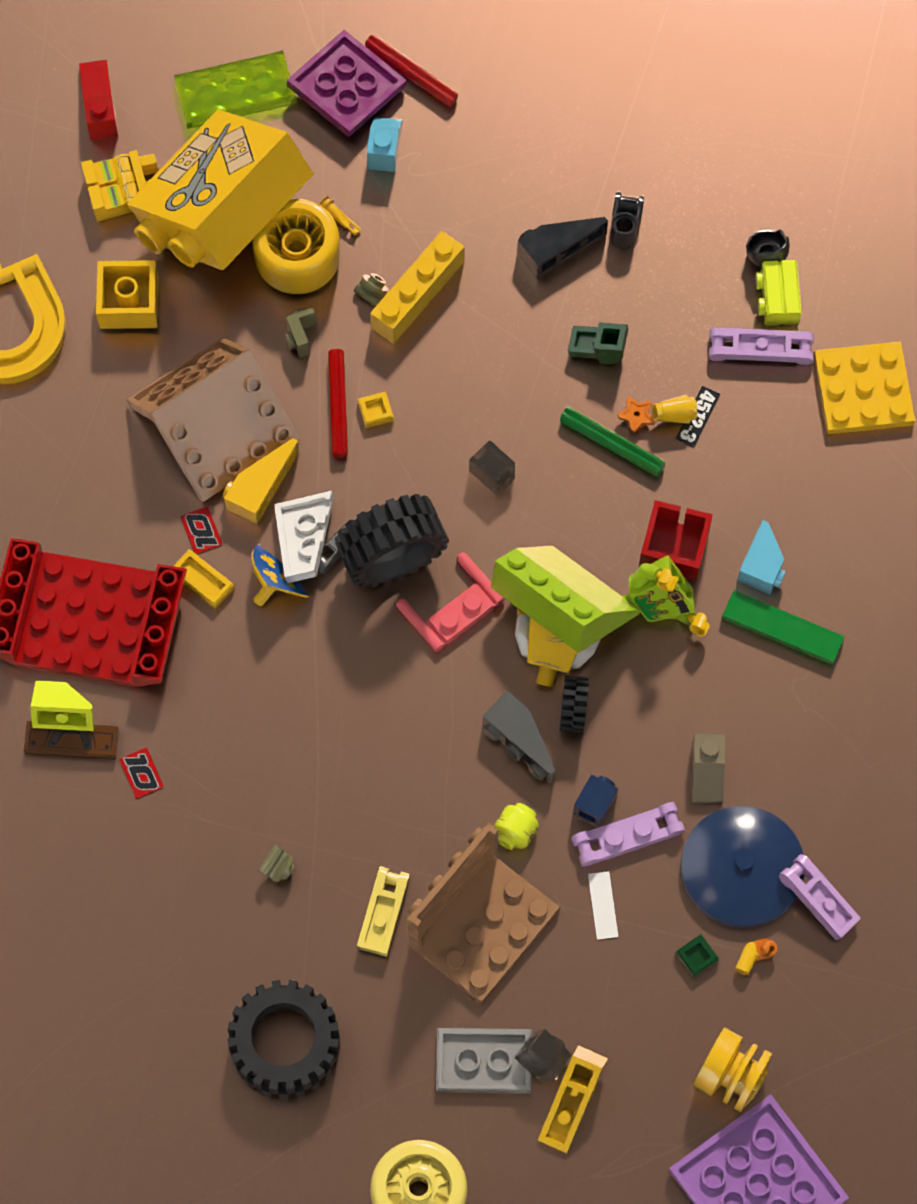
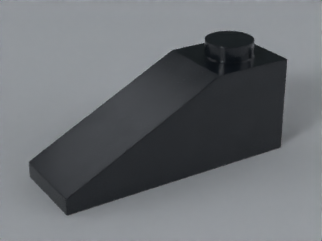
[517,217,608,278]

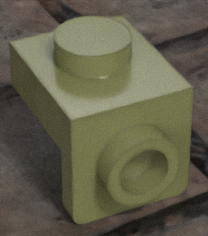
[285,308,316,358]

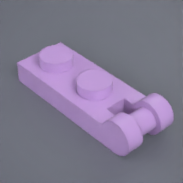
[779,854,861,940]

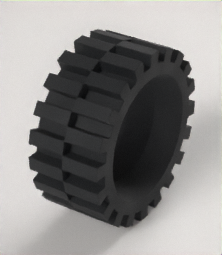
[334,494,449,588]
[227,980,340,1099]

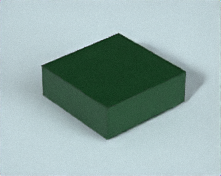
[675,934,719,979]

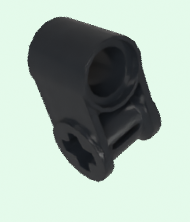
[610,191,645,249]

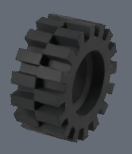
[560,676,589,733]

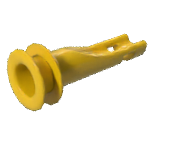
[318,195,361,236]

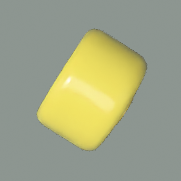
[370,1140,467,1204]

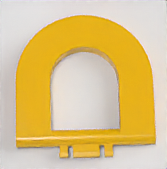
[0,254,66,384]

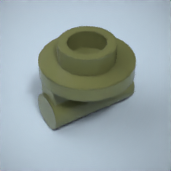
[354,273,388,307]
[258,844,294,882]

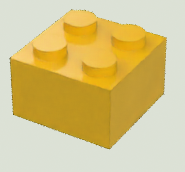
[96,260,159,329]

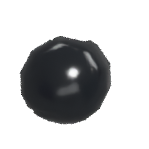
[746,229,790,267]

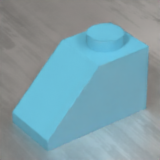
[367,117,403,172]
[737,520,786,595]

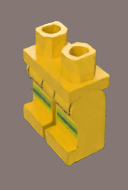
[81,150,159,222]

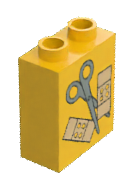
[127,109,314,271]

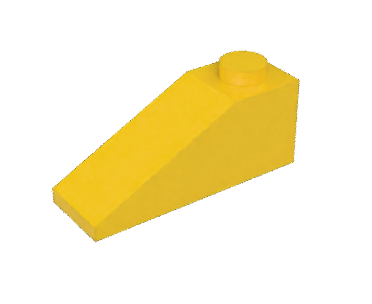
[223,438,299,524]
[538,1046,608,1153]

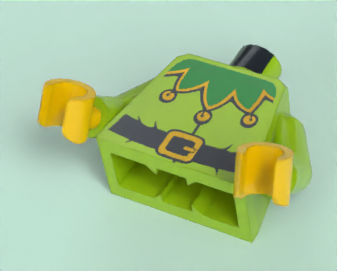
[622,555,710,637]

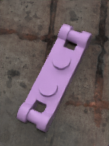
[709,328,814,365]
[571,802,686,867]

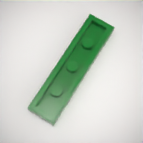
[721,590,845,666]

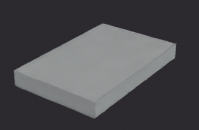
[436,1028,532,1094]

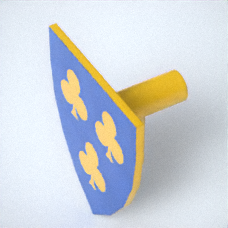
[251,544,308,606]

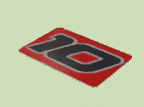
[180,506,222,554]
[119,748,163,798]

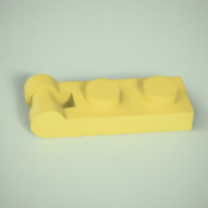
[357,866,410,957]

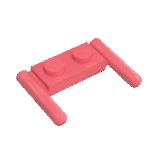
[396,552,505,652]

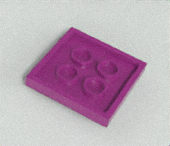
[286,30,406,137]

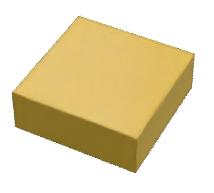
[358,391,394,428]

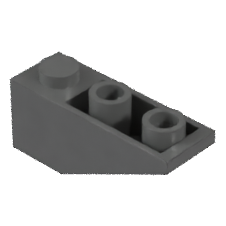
[482,691,555,784]

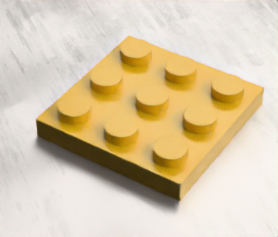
[814,341,915,435]

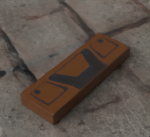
[24,721,119,758]

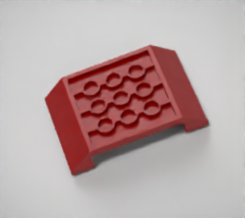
[0,538,187,687]

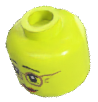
[494,803,539,850]

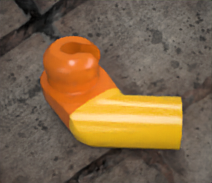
[735,938,778,976]

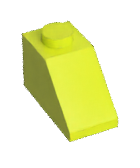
[30,681,94,731]

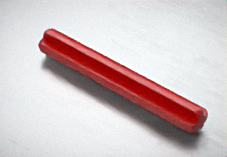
[365,34,458,107]
[328,349,348,458]

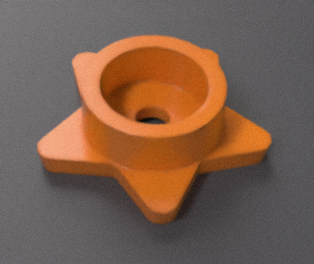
[617,397,655,433]

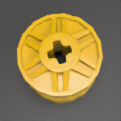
[693,1027,772,1113]

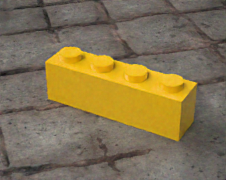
[370,231,465,344]

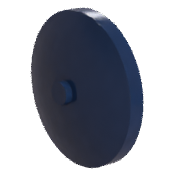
[681,806,805,929]

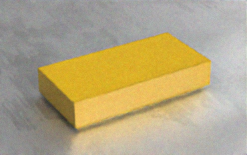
[174,549,235,609]

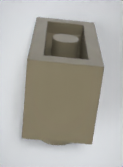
[692,734,725,804]

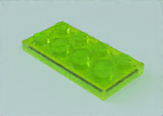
[174,50,297,129]

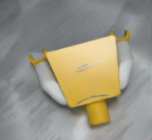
[515,608,600,687]

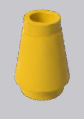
[652,395,697,424]

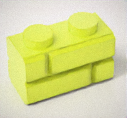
[755,260,802,326]

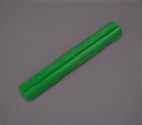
[560,407,665,476]

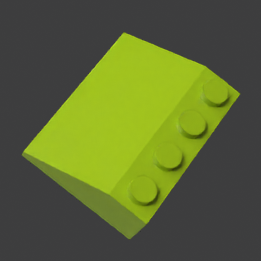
[491,546,640,653]

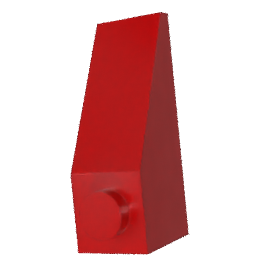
[79,59,119,140]

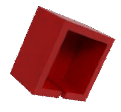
[639,500,713,581]

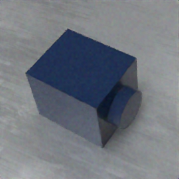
[573,774,618,828]

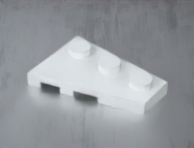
[274,491,334,583]

